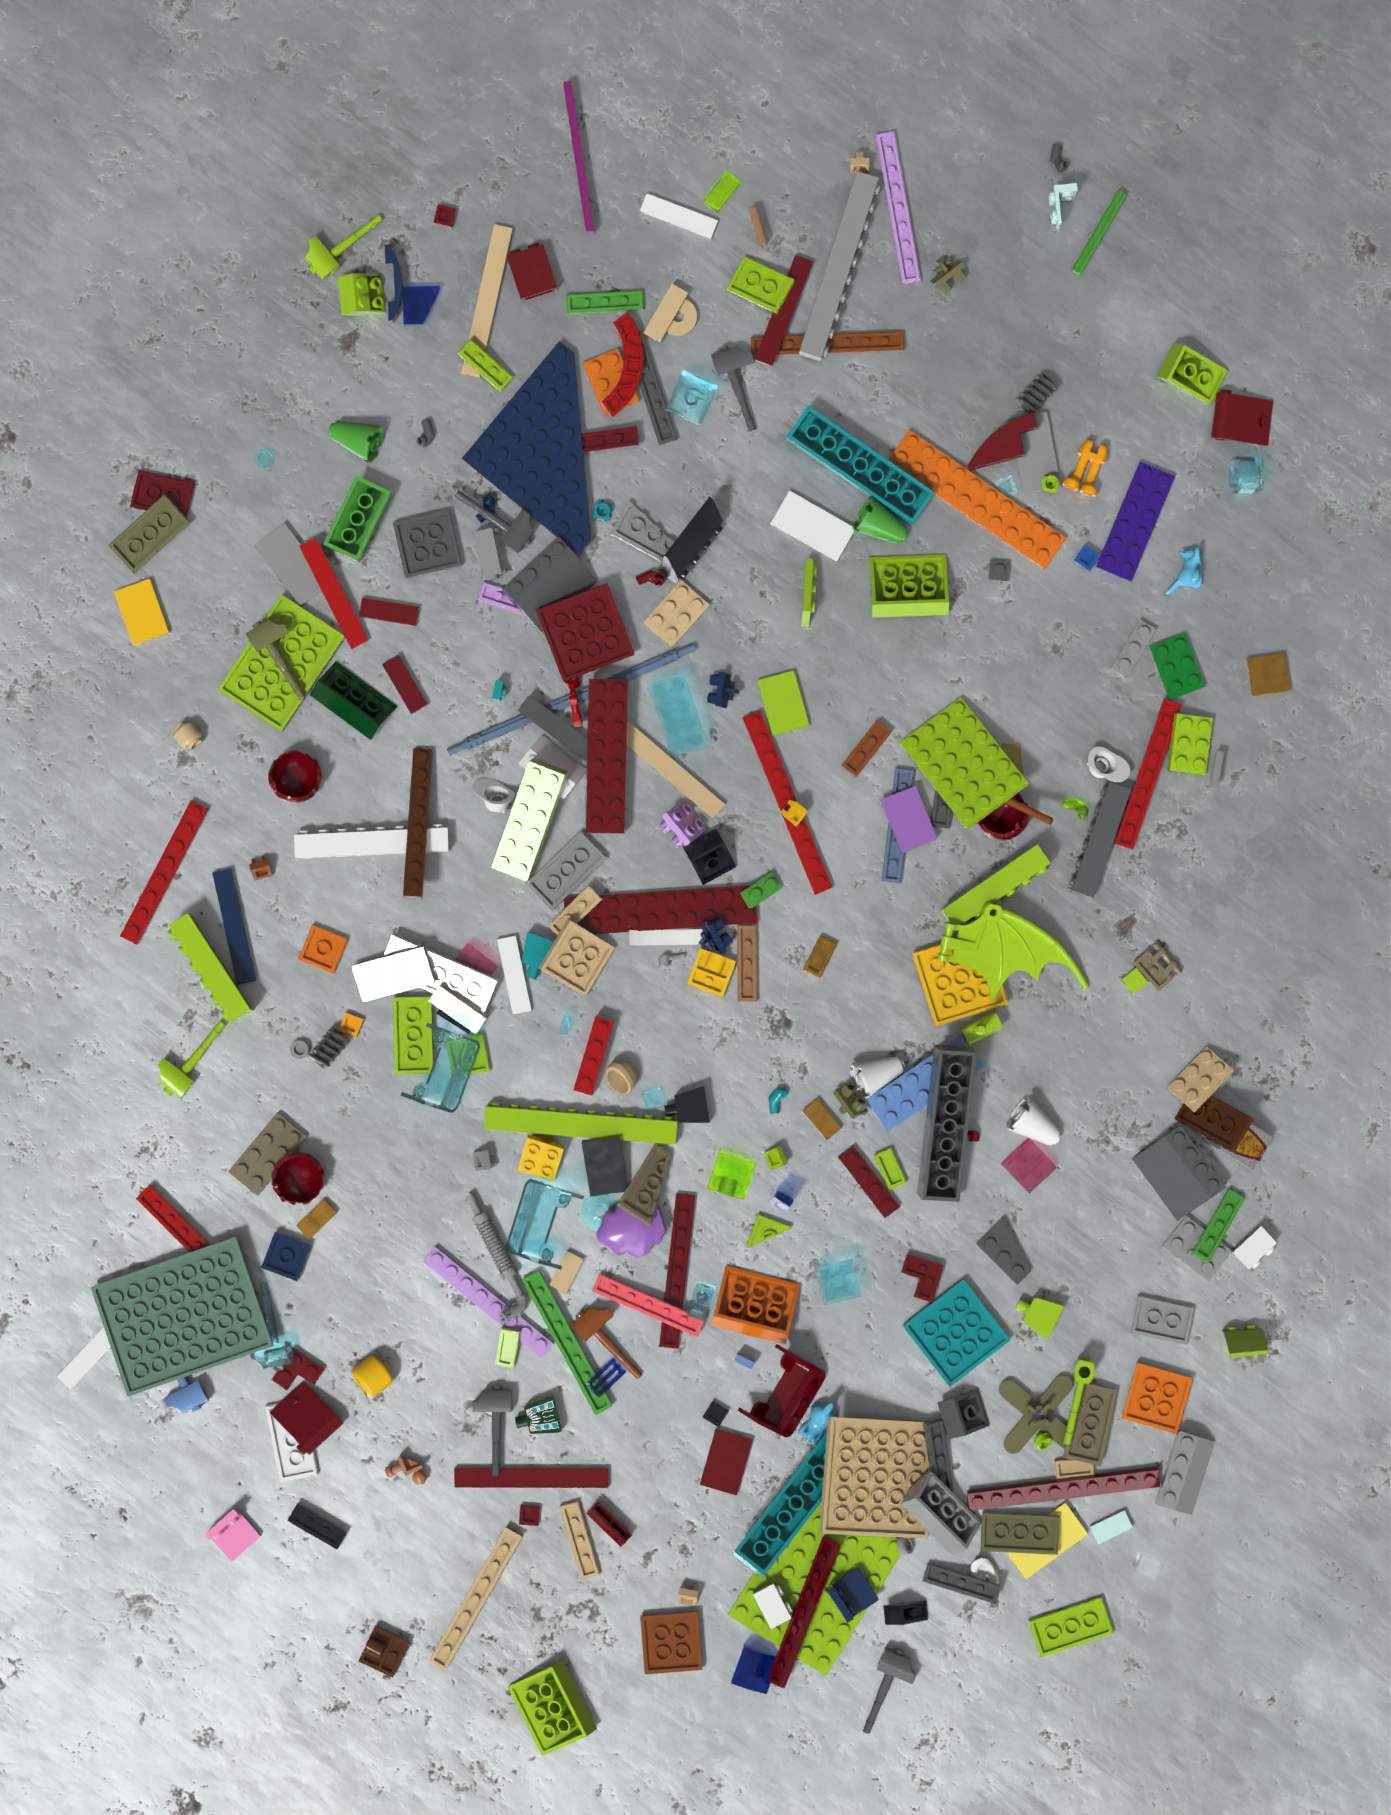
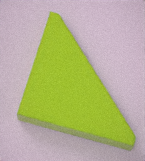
[746,1214,791,1248]

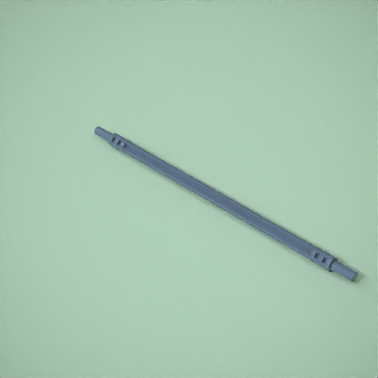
[447,643,696,756]

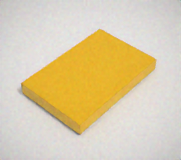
[114,579,169,646]

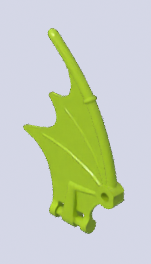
[937,901,1089,1000]

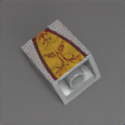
[1202,1124,1273,1170]

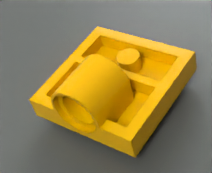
[687,948,736,997]
[517,1134,565,1182]

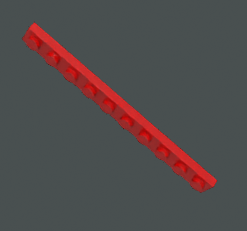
[742,711,833,895]

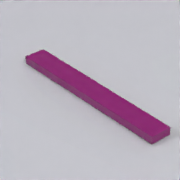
[563,81,594,235]

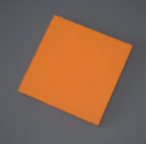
[298,924,348,974]

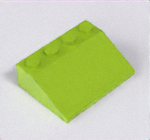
[869,554,949,618]
[508,1659,597,1756]

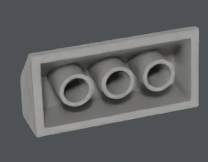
[1155,1430,1215,1515]
[901,1470,981,1555]

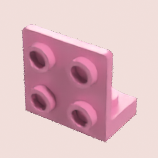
[205,1507,260,1561]

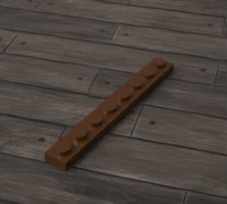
[403,748,433,899]

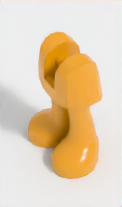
[1062,438,1108,497]

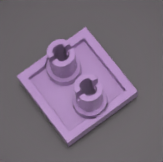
[659,800,708,848]

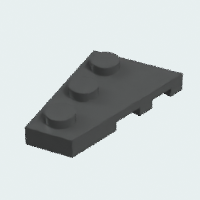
[976,1217,1031,1285]

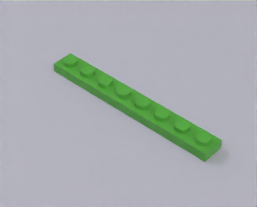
[522,1271,612,1415]

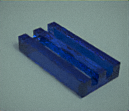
[586,1358,626,1398]

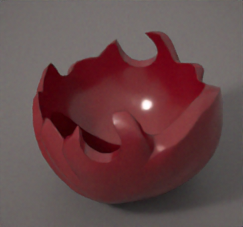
[268,750,322,804]
[977,793,1030,841]
[271,1152,325,1205]

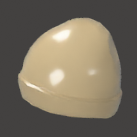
[605,1061,637,1095]

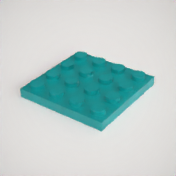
[903,1279,1010,1387]

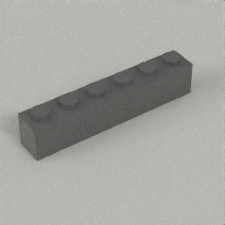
[1069,782,1131,898]

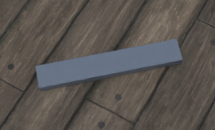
[881,767,914,884]

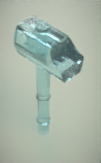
[250,1282,294,1371]

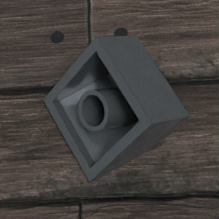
[937,1389,990,1439]

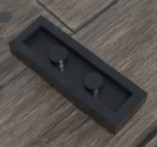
[287,1503,347,1549]

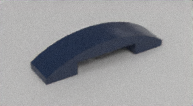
[385,244,403,324]

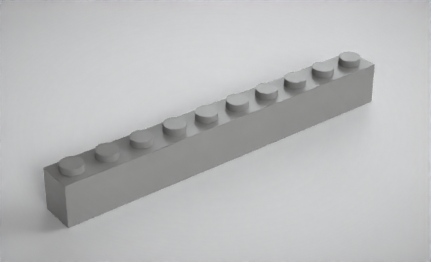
[799,171,881,361]

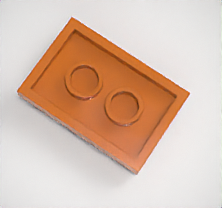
[582,348,640,416]

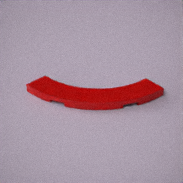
[601,312,643,418]

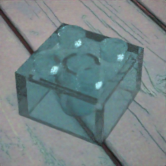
[815,1258,862,1305]

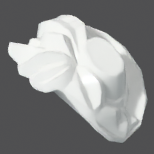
[970,1558,1000,1584]

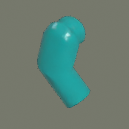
[768,1087,788,1114]

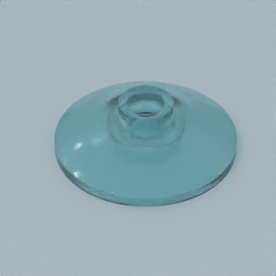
[581,1194,617,1231]

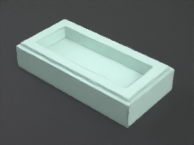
[1089,1510,1133,1544]

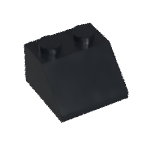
[683,829,736,885]

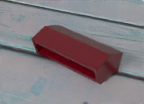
[586,1502,632,1547]

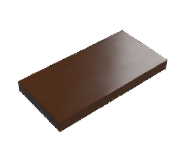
[1174,1096,1254,1153]

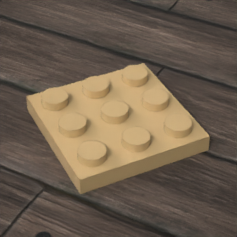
[538,919,615,997]

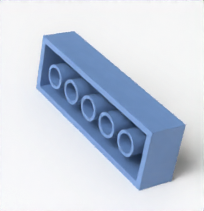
[866,1035,983,1131]

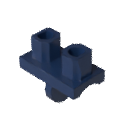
[707,672,740,709]
[699,917,733,954]

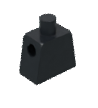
[664,1086,710,1123]

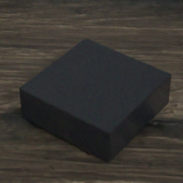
[702,1401,729,1427]

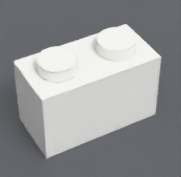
[1232,1226,1277,1269]
[753,1582,793,1629]

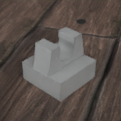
[473,1150,497,1171]

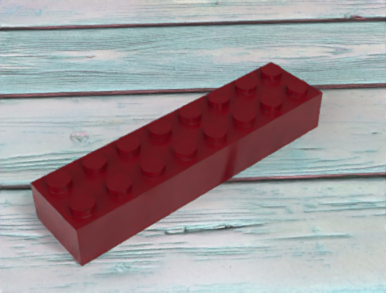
[585,679,628,834]

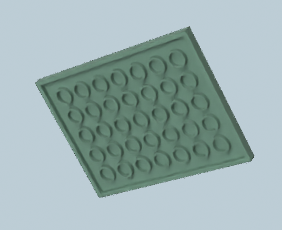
[91,1236,274,1397]

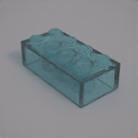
[647,672,708,758]

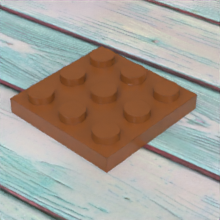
[640,1611,703,1674]

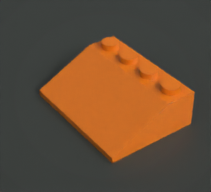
[711,1266,800,1345]

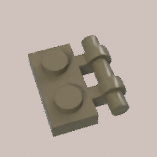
[1133,942,1183,992]

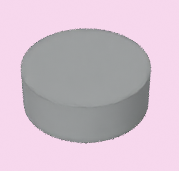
[290,1040,310,1059]
[897,1537,914,1555]

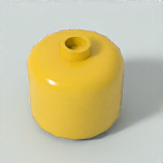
[351,1355,393,1398]

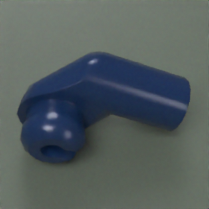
[476,495,496,523]

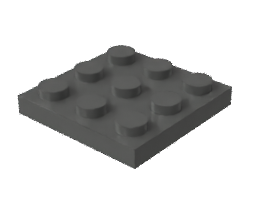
[393,510,462,579]

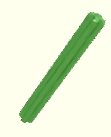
[1072,190,1127,275]

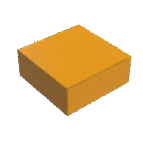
[339,1012,364,1037]

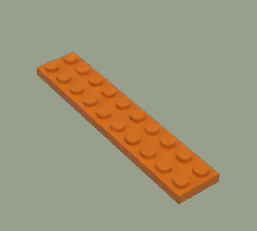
[888,430,1066,570]

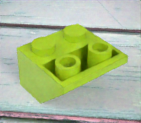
[337,273,385,316]

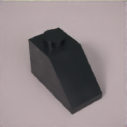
[883,1600,928,1625]

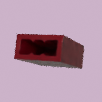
[507,243,557,302]

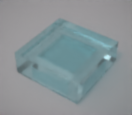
[993,475,1019,497]
[559,1015,571,1035]
[641,1088,665,1112]

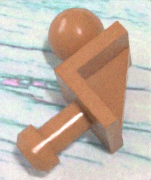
[385,1456,427,1485]

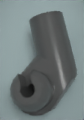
[417,419,435,447]

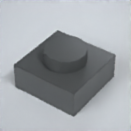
[988,560,1009,582]

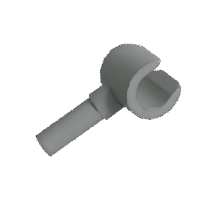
[658,953,685,966]

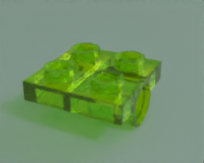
[707,1152,755,1200]

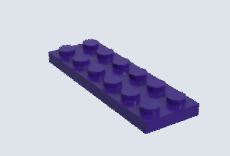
[1095,462,1175,582]

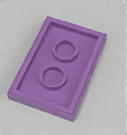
[880,786,937,853]

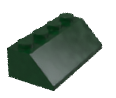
[310,661,397,740]

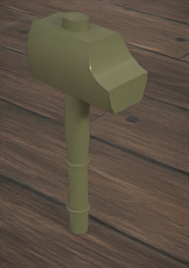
[246,619,306,700]

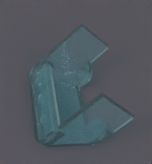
[401,1023,480,1113]
[506,1179,584,1270]

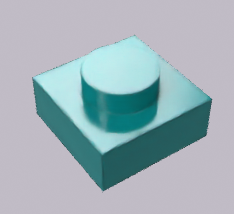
[492,680,507,701]

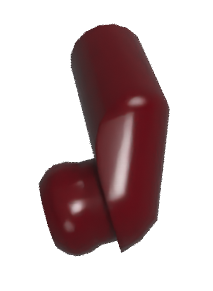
[635,570,664,586]

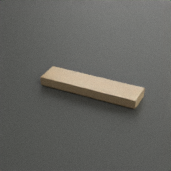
[559,1500,600,1580]

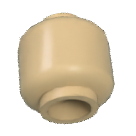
[174,721,202,750]

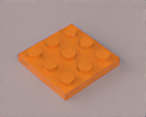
[1121,1362,1193,1434]

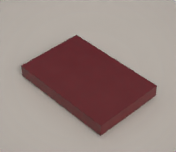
[130,470,195,518]
[700,1429,752,1496]

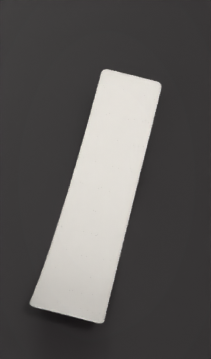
[629,929,703,945]

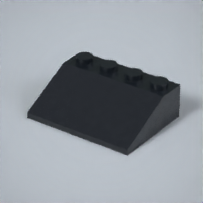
[658,496,723,584]

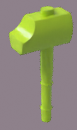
[305,214,382,281]
[960,1011,1003,1046]
[158,1021,226,1099]
[1063,1356,1095,1445]

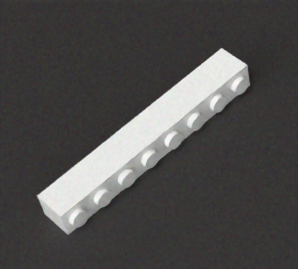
[294,824,449,859]

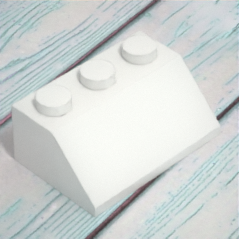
[518,735,586,800]

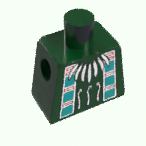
[515,1395,562,1434]

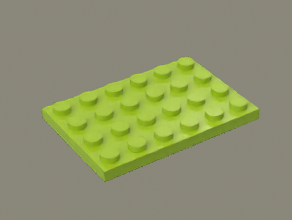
[217,594,345,732]
[899,697,1029,830]

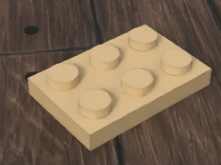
[643,580,710,648]
[1167,1046,1234,1113]

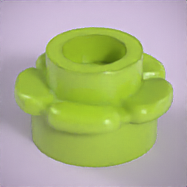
[1041,474,1060,493]
[1034,1432,1052,1450]

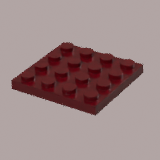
[536,583,635,682]

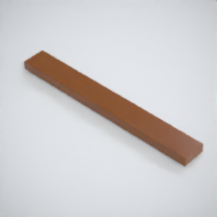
[751,331,904,357]

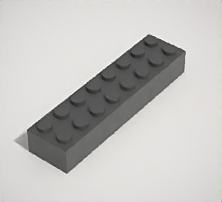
[917,1044,977,1202]

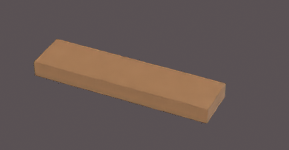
[737,925,757,1002]

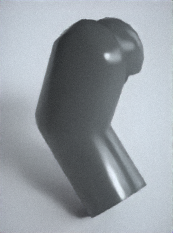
[1050,144,1068,172]

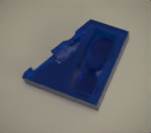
[403,286,440,326]

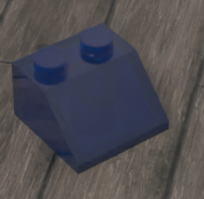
[730,1644,776,1694]

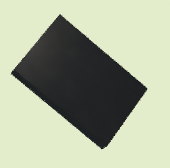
[582,1135,628,1196]

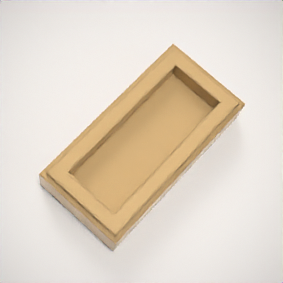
[549,1251,584,1294]
[1054,1459,1094,1479]

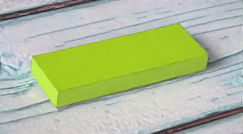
[457,339,513,392]

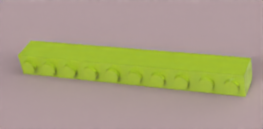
[484,1103,677,1145]

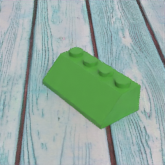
[323,475,392,563]

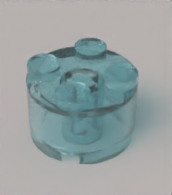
[1229,456,1264,495]

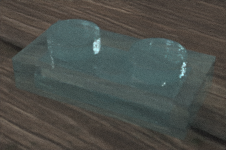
[686,1282,715,1321]

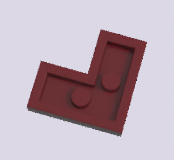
[901,1254,943,1302]
[271,1348,325,1390]

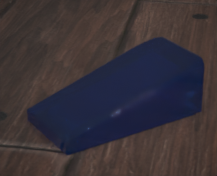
[770,1190,794,1211]

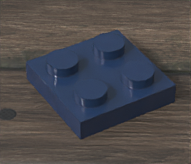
[261,1232,311,1281]

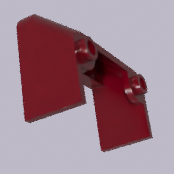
[738,1344,825,1437]

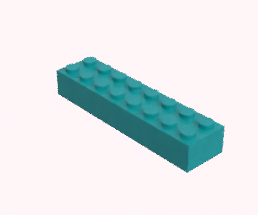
[786,406,935,526]
[732,1431,827,1578]

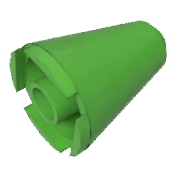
[328,421,384,463]
[853,497,908,544]

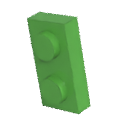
[740,872,781,909]

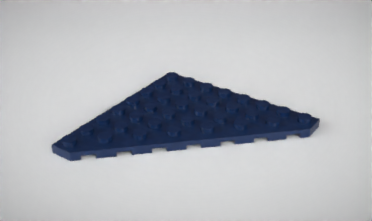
[462,341,591,556]

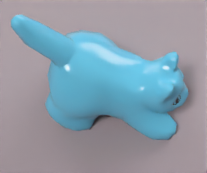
[1166,547,1203,594]
[798,1402,837,1444]

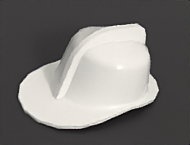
[1087,747,1130,782]
[473,778,515,814]

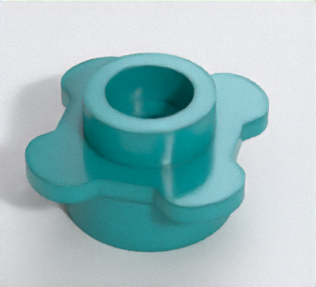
[592,501,613,522]

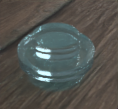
[255,449,274,469]

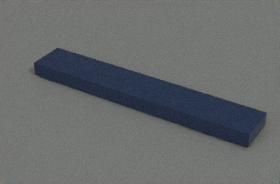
[212,868,256,985]

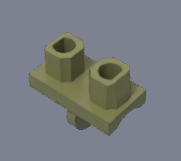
[930,259,967,293]
[833,1082,868,1119]

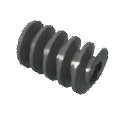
[1015,373,1058,414]
[308,1027,350,1068]

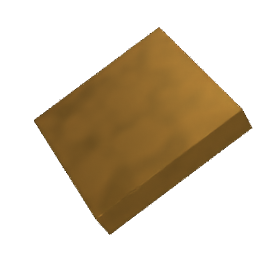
[1247,653,1291,696]

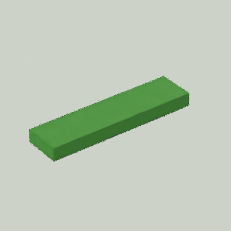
[566,290,643,315]
[1191,1188,1245,1264]

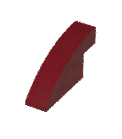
[968,412,1039,471]

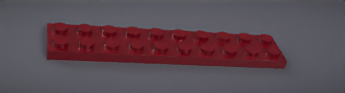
[564,885,758,935]

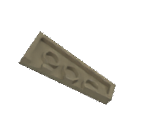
[616,1143,671,1227]

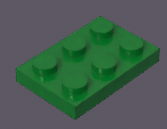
[1149,633,1206,700]

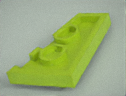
[801,558,817,627]

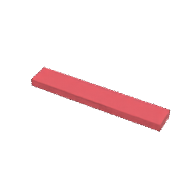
[592,1273,705,1337]

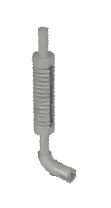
[466,1193,527,1324]

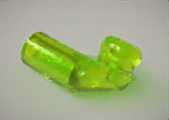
[1062,800,1089,819]

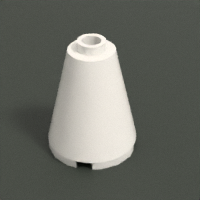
[849,1056,905,1099]
[1006,1096,1061,1146]

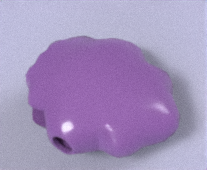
[597,1201,666,1258]

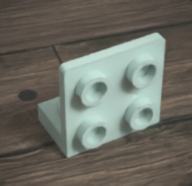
[1048,183,1078,229]

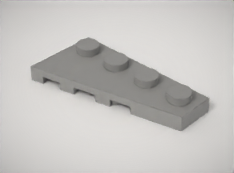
[610,501,674,562]

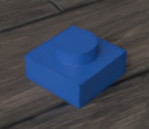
[1074,545,1100,572]

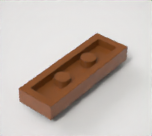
[841,720,891,777]

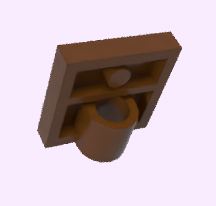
[358,1626,410,1678]

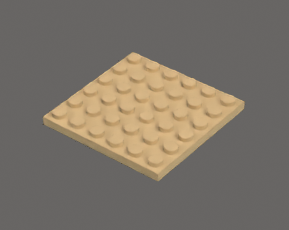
[819,1416,930,1539]

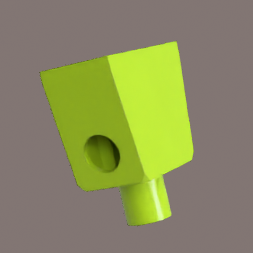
[1015,1296,1064,1339]

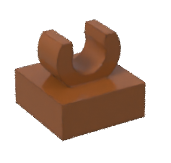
[249,856,273,881]

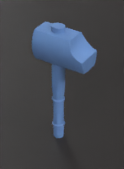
[164,1377,209,1413]

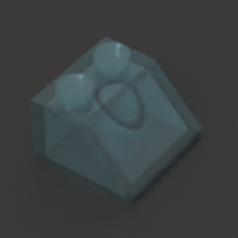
[666,370,718,426]

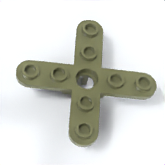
[999,1375,1073,1454]

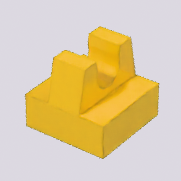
[781,800,808,827]

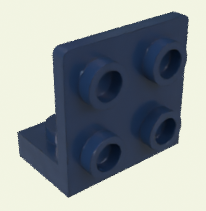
[826,1568,879,1623]

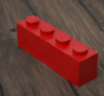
[573,1016,614,1096]

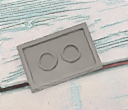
[1130,1295,1195,1345]

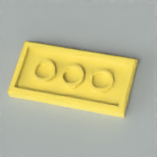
[1007,1502,1088,1579]

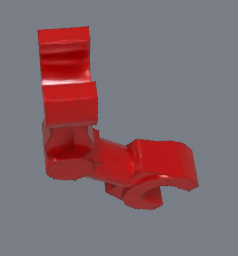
[565,677,583,727]

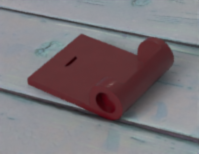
[1211,389,1273,446]
[269,1381,343,1455]

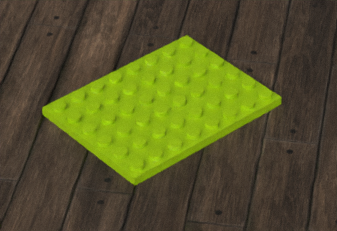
[728,1503,901,1676]

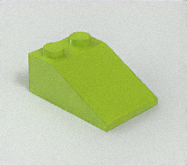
[1156,342,1228,405]
[1222,1325,1269,1357]

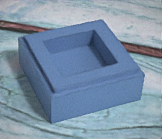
[735,1353,755,1369]

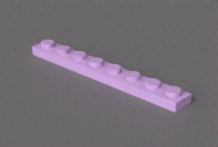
[423,1246,554,1359]

